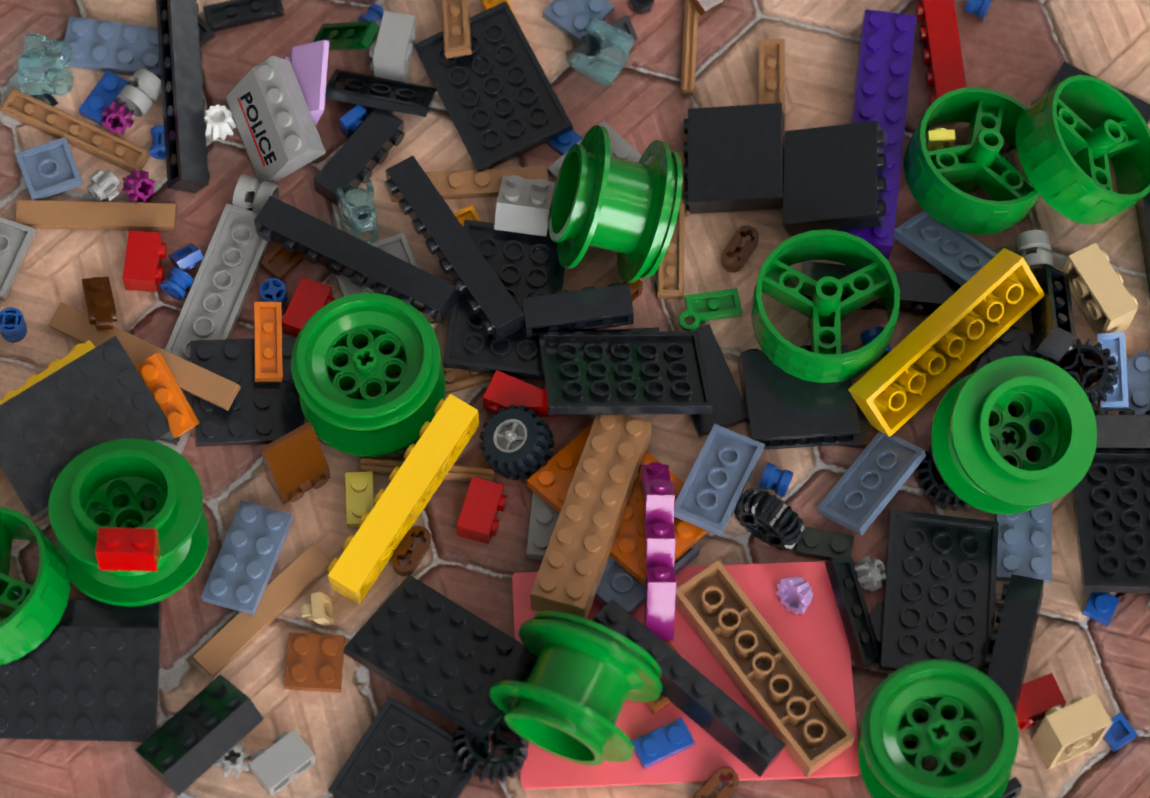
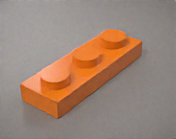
[253,302,283,382]
[136,353,199,438]

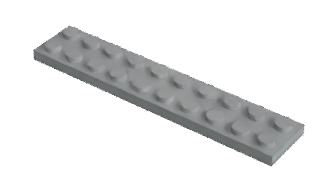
[154,203,269,455]

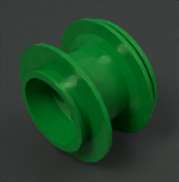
[549,125,683,283]
[291,293,446,457]
[930,356,1097,515]
[48,438,209,607]
[490,611,662,766]
[858,659,1019,798]

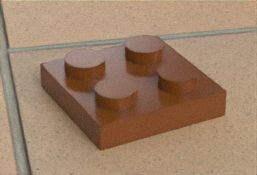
[284,633,345,693]

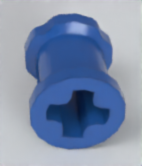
[149,125,166,159]

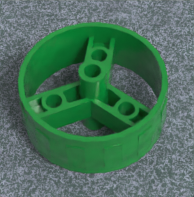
[1015,75,1150,225]
[903,87,1041,235]
[751,229,900,383]
[0,507,70,665]

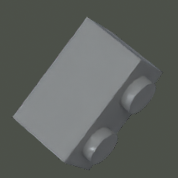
[248,730,316,797]

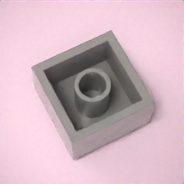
[369,10,416,82]
[494,175,555,237]

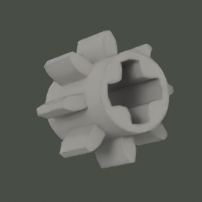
[87,170,120,202]
[854,556,886,592]
[216,743,251,779]

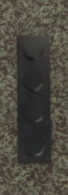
[825,556,880,669]

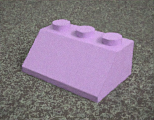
[284,40,329,126]

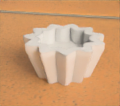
[204,104,237,140]

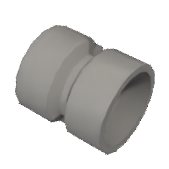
[116,68,162,118]
[232,174,280,213]
[1015,230,1054,277]

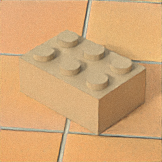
[1062,243,1138,336]
[1032,693,1113,770]

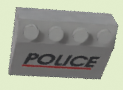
[226,56,326,183]

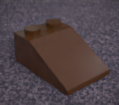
[261,421,330,505]

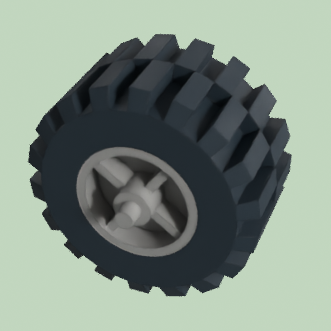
[479,405,554,480]

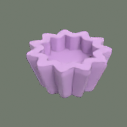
[776,577,814,615]

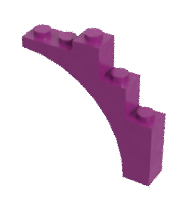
[640,462,676,640]

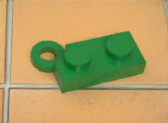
[679,288,742,331]

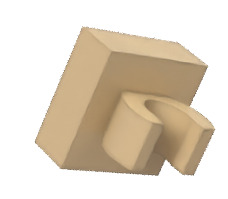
[300,591,334,627]

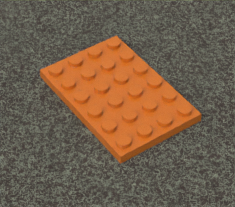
[526,421,708,586]

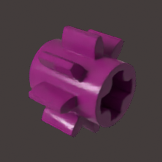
[102,101,134,135]
[121,170,155,203]

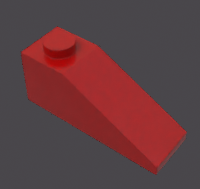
[483,370,568,417]

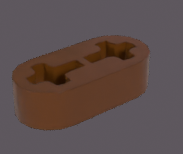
[721,226,759,272]
[392,526,431,576]
[694,766,739,798]

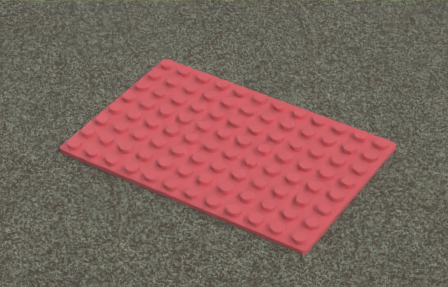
[512,561,860,789]

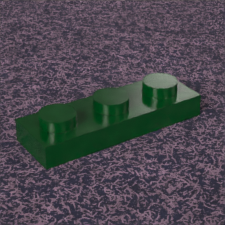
[313,21,379,50]

